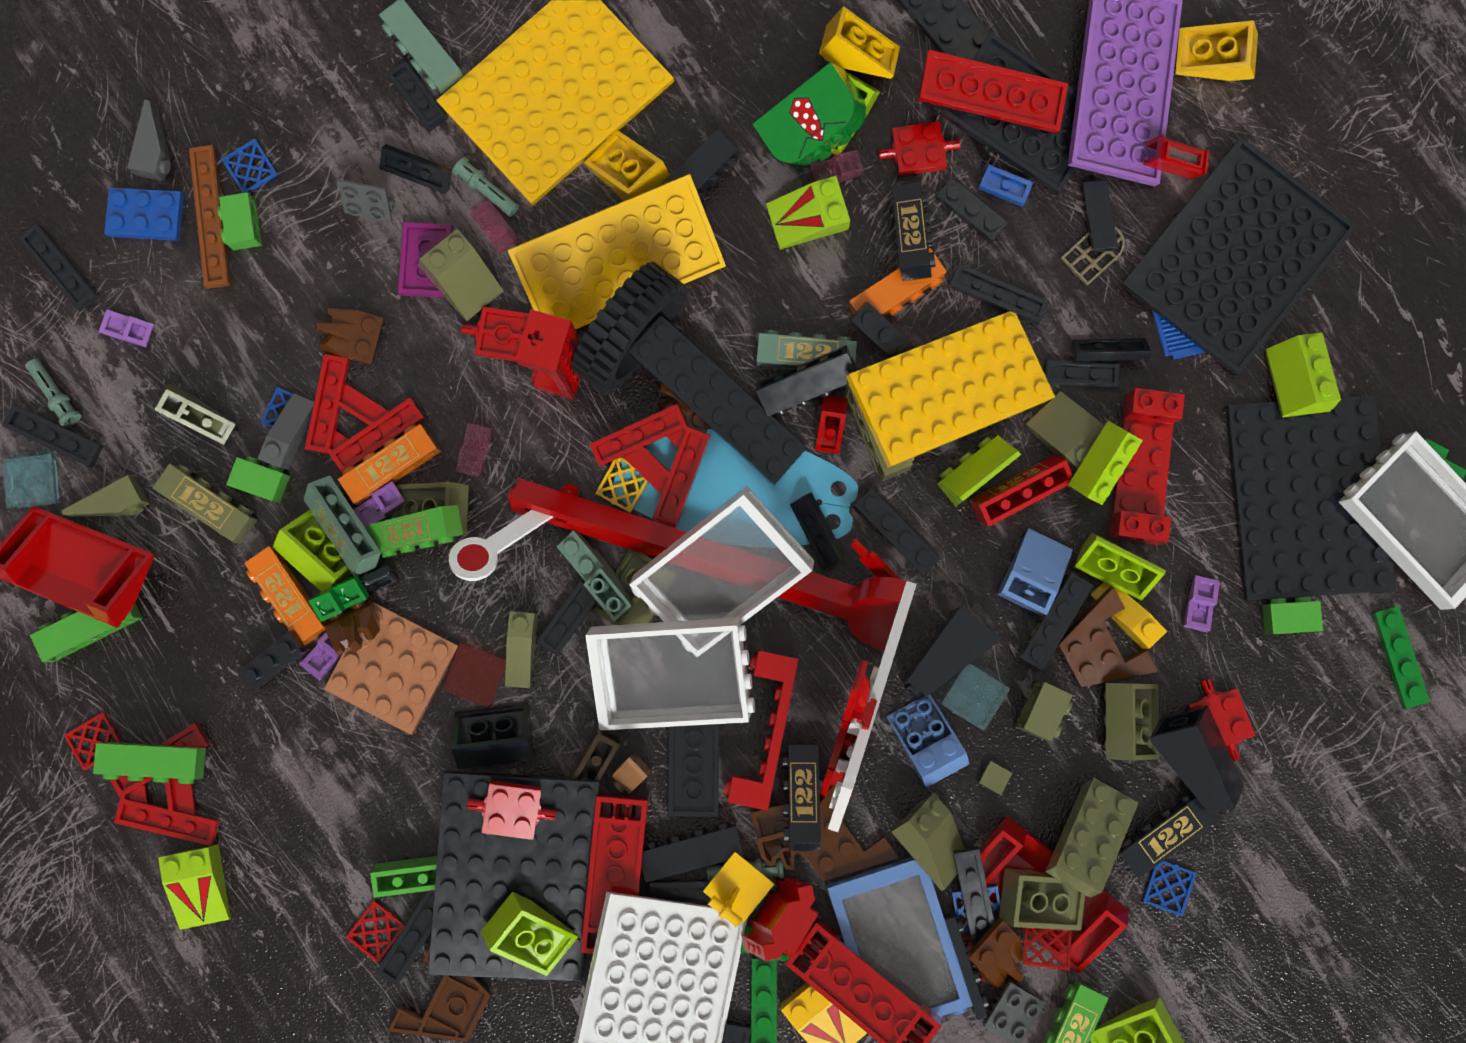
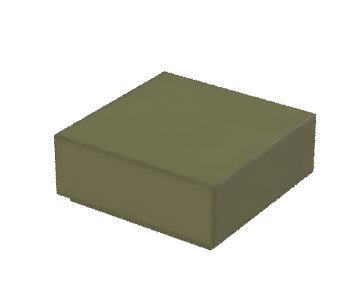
[978,761,1013,795]

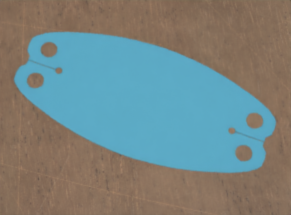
[613,429,858,547]

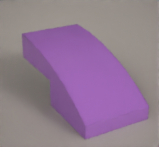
[99,309,154,347]
[353,481,406,530]
[1183,575,1220,632]
[300,633,342,681]

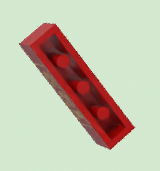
[969,455,1073,527]

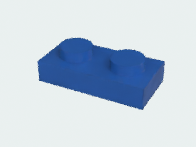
[978,165,1033,207]

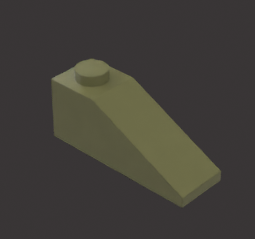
[154,383,236,445]
[61,475,150,517]
[505,611,538,688]

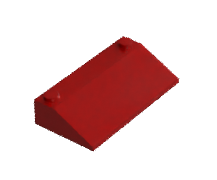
[0,506,154,628]
[957,816,1129,973]

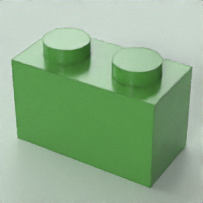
[217,192,262,250]
[226,456,290,504]
[1262,597,1323,635]

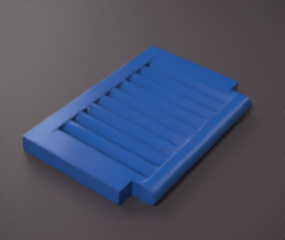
[1152,311,1204,360]

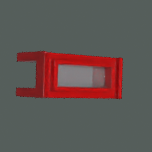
[1143,135,1209,180]

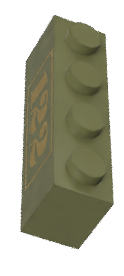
[153,464,257,544]

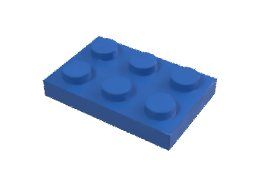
[104,187,184,241]

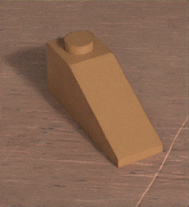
[612,753,652,794]

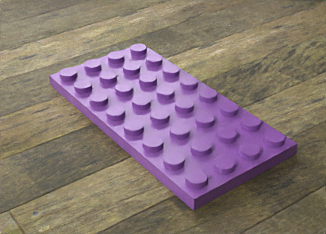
[1068,0,1183,186]

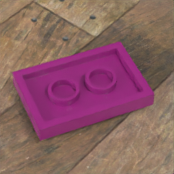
[398,222,453,298]

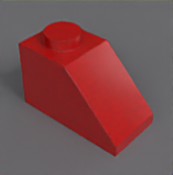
[815,395,848,454]

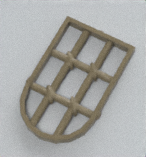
[1060,227,1125,286]

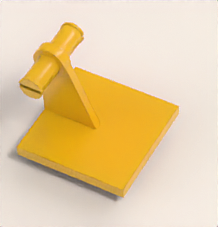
[703,851,774,927]

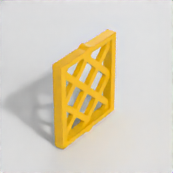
[595,458,648,513]

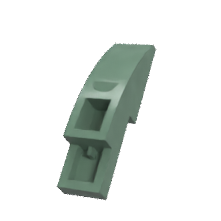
[557,530,633,622]

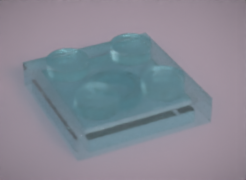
[2,454,60,509]
[941,664,1010,731]

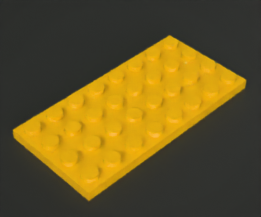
[508,174,726,330]
[846,311,1055,468]

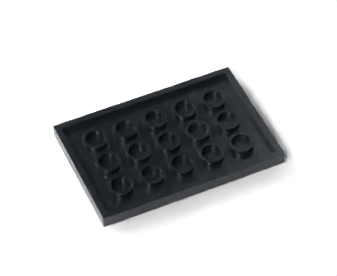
[939,32,1077,195]

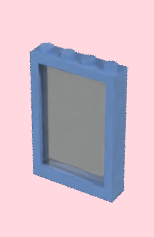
[826,857,973,1019]

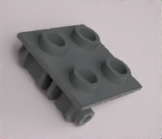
[337,179,395,222]
[982,980,1046,1043]

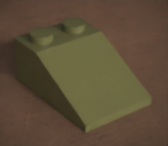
[418,229,503,322]
[1025,391,1104,475]
[391,482,469,534]
[891,793,965,891]
[999,868,1085,930]

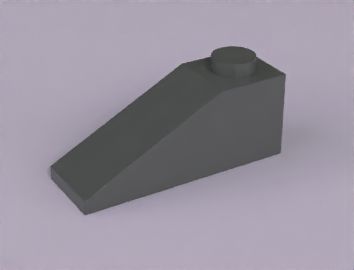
[127,99,171,181]
[257,393,314,470]

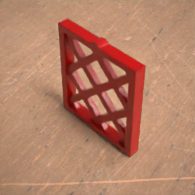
[64,712,122,771]
[345,900,406,963]
[1023,928,1072,971]

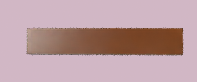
[189,145,231,289]

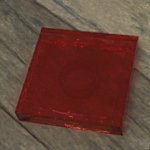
[443,643,506,707]

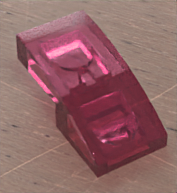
[808,150,864,183]
[470,200,519,254]
[456,422,493,477]

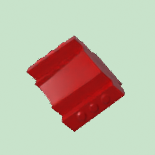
[741,876,819,961]

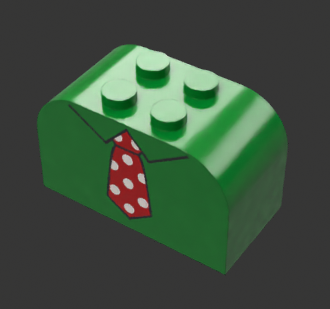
[753,62,866,166]

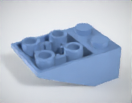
[996,528,1073,616]
[886,695,969,788]

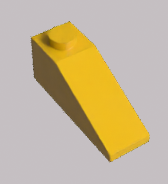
[1090,582,1167,649]

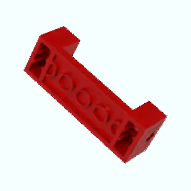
[513,309,581,400]
[1109,388,1185,545]
[724,651,798,811]
[581,793,650,954]
[785,920,944,1043]

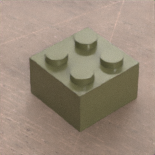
[1015,682,1073,742]

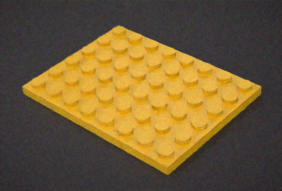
[436,0,674,206]

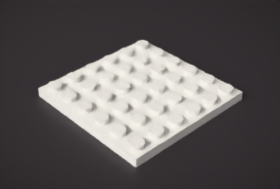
[574,892,748,1043]

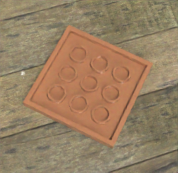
[324,602,459,735]

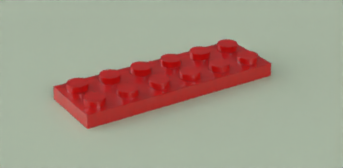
[918,50,1068,133]

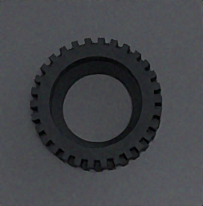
[571,261,688,396]

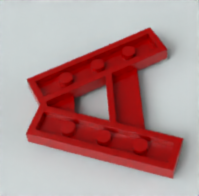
[305,354,425,472]
[590,404,712,528]
[110,723,220,846]

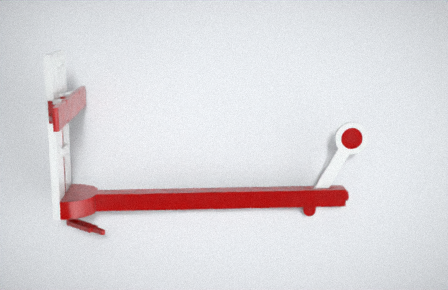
[449,478,917,832]

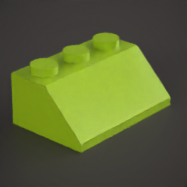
[1265,333,1341,417]
[1068,421,1143,505]
[937,435,1021,507]
[272,510,352,592]
[1074,533,1166,601]

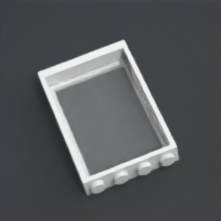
[1339,431,1466,610]
[629,486,814,657]
[585,617,755,730]

